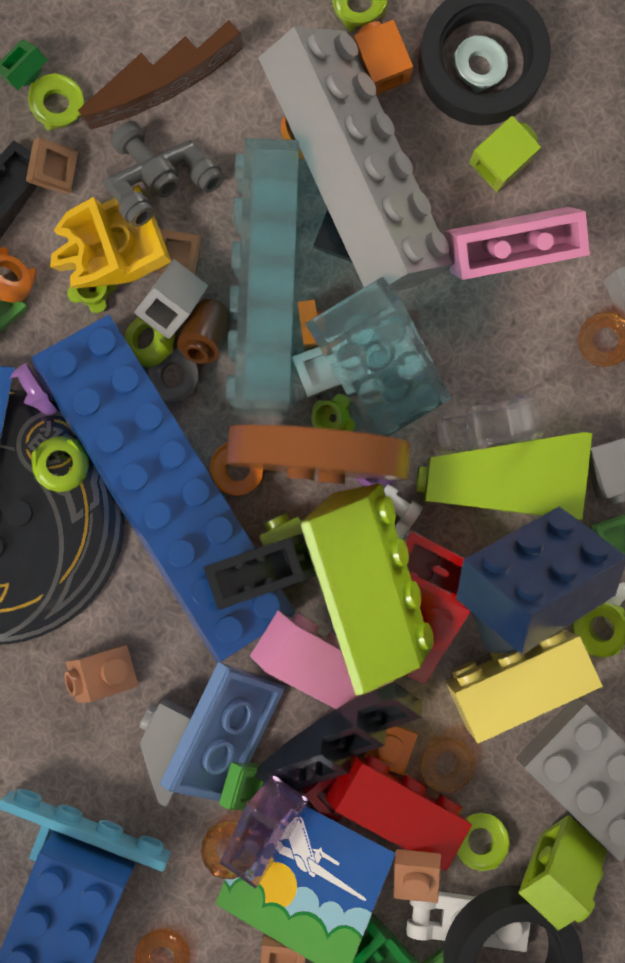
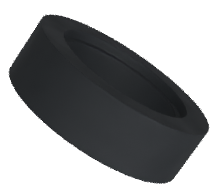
[418,0,551,126]
[443,885,583,963]

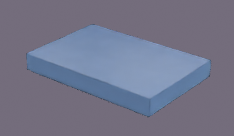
[160,662,286,801]

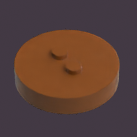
[226,425,411,484]

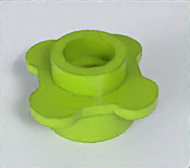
[67,284,118,314]
[311,394,356,432]

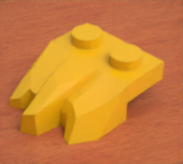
[50,185,171,288]

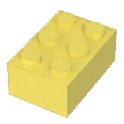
[445,629,603,743]

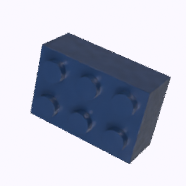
[456,506,625,655]

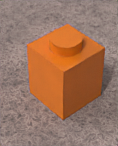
[353,19,413,95]

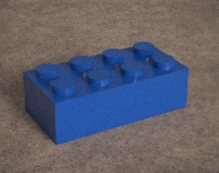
[0,830,135,963]

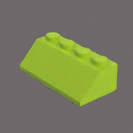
[301,483,434,695]

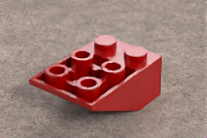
[402,531,471,685]

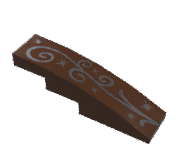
[78,20,243,130]

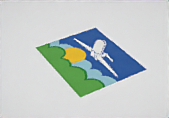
[216,785,396,963]

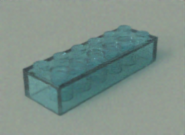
[226,138,300,418]

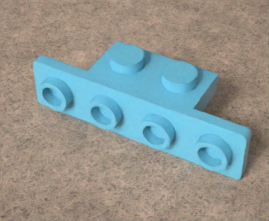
[0,789,171,871]

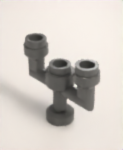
[102,121,224,227]

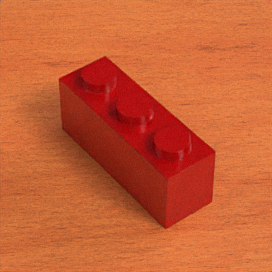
[325,753,472,872]

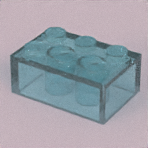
[305,277,452,437]

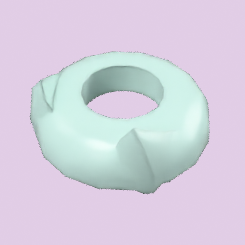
[451,35,508,94]

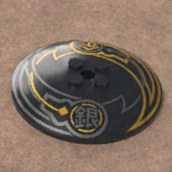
[0,389,125,645]

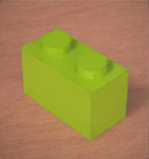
[518,815,607,930]

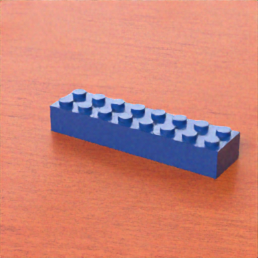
[32,315,296,662]

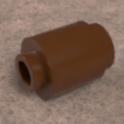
[177,299,231,364]

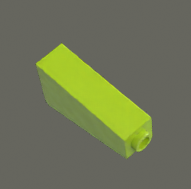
[416,432,592,520]

